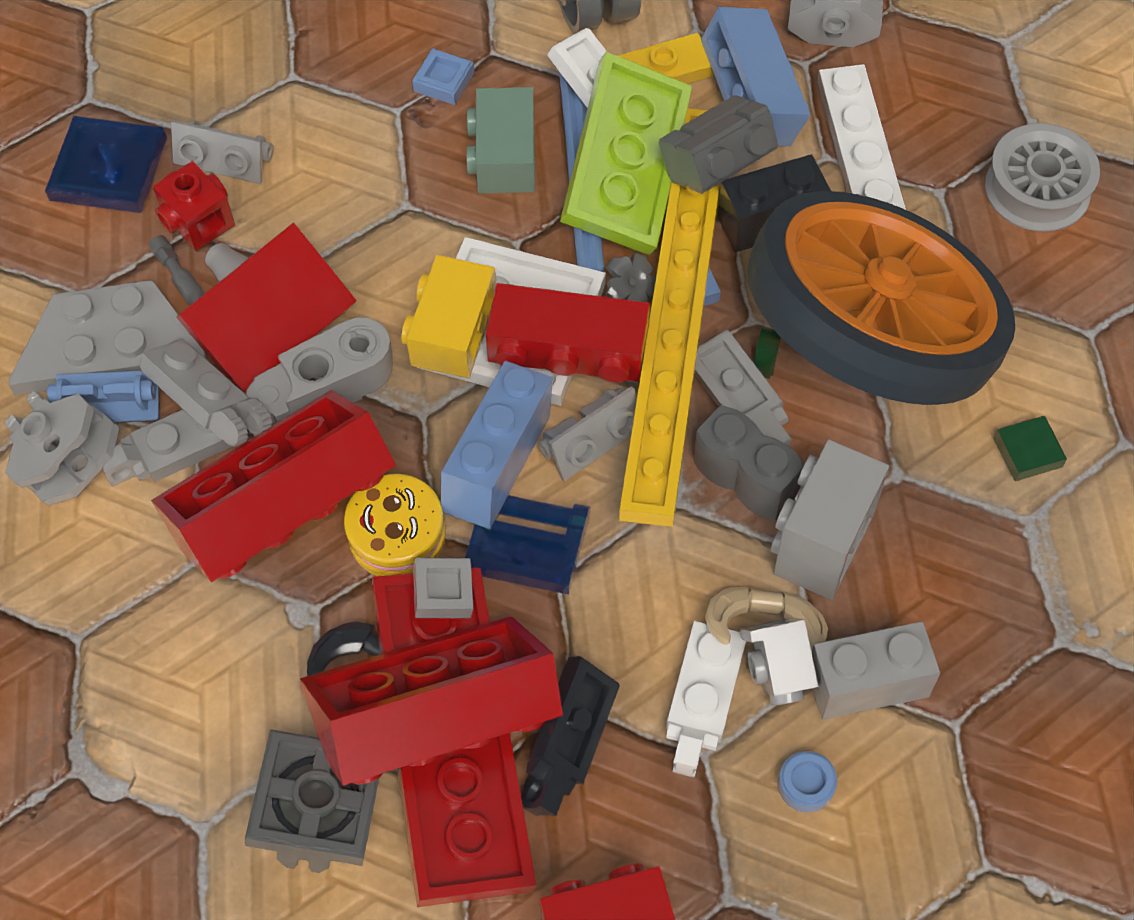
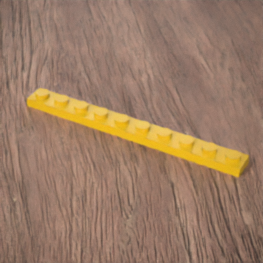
[619,108,721,527]

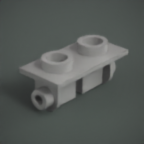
[171,120,273,184]
[537,386,637,481]

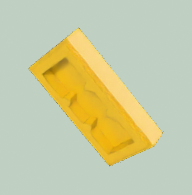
[617,32,714,84]

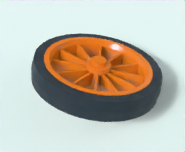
[747,191,1015,405]

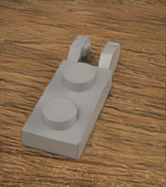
[139,338,273,447]

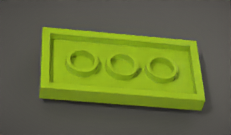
[560,51,692,255]

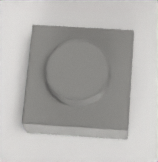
[413,558,473,618]

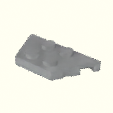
[9,280,208,395]

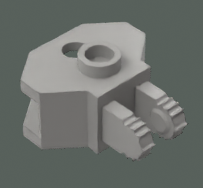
[788,0,883,47]
[4,390,119,506]

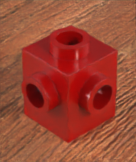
[152,161,235,251]

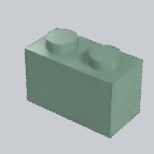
[467,87,535,193]

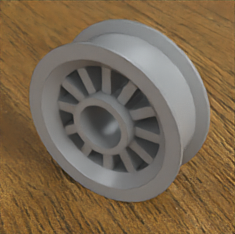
[985,123,1100,232]

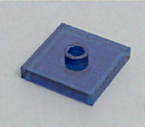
[45,116,167,213]

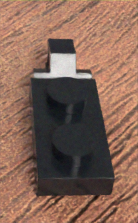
[521,656,620,816]

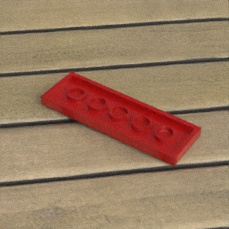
[371,567,537,908]

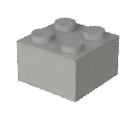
[770,439,890,601]

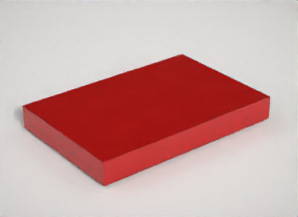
[176,222,357,394]

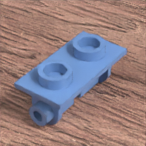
[47,371,159,423]

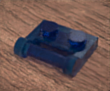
[465,495,591,595]

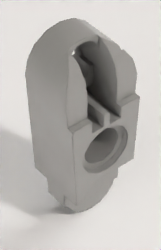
[246,317,393,425]

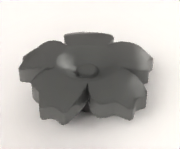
[605,253,656,302]

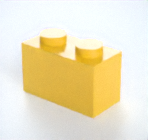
[401,255,497,379]

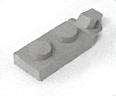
[694,330,792,448]
[102,409,249,487]

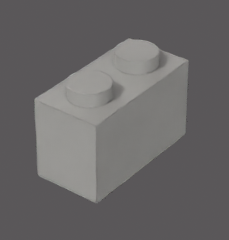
[812,621,940,720]

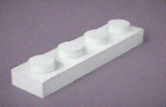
[817,64,906,210]

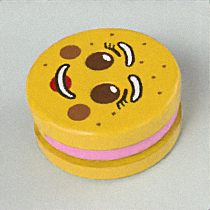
[344,474,446,576]

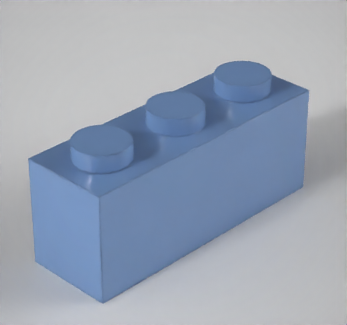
[701,6,811,146]
[441,361,553,529]

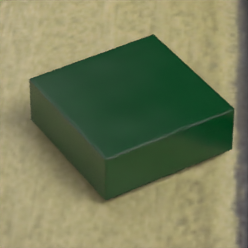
[994,416,1067,481]

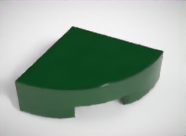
[754,326,781,379]

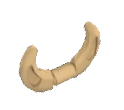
[705,587,828,652]

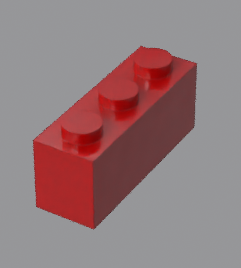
[486,283,650,383]

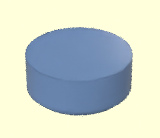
[778,751,837,813]

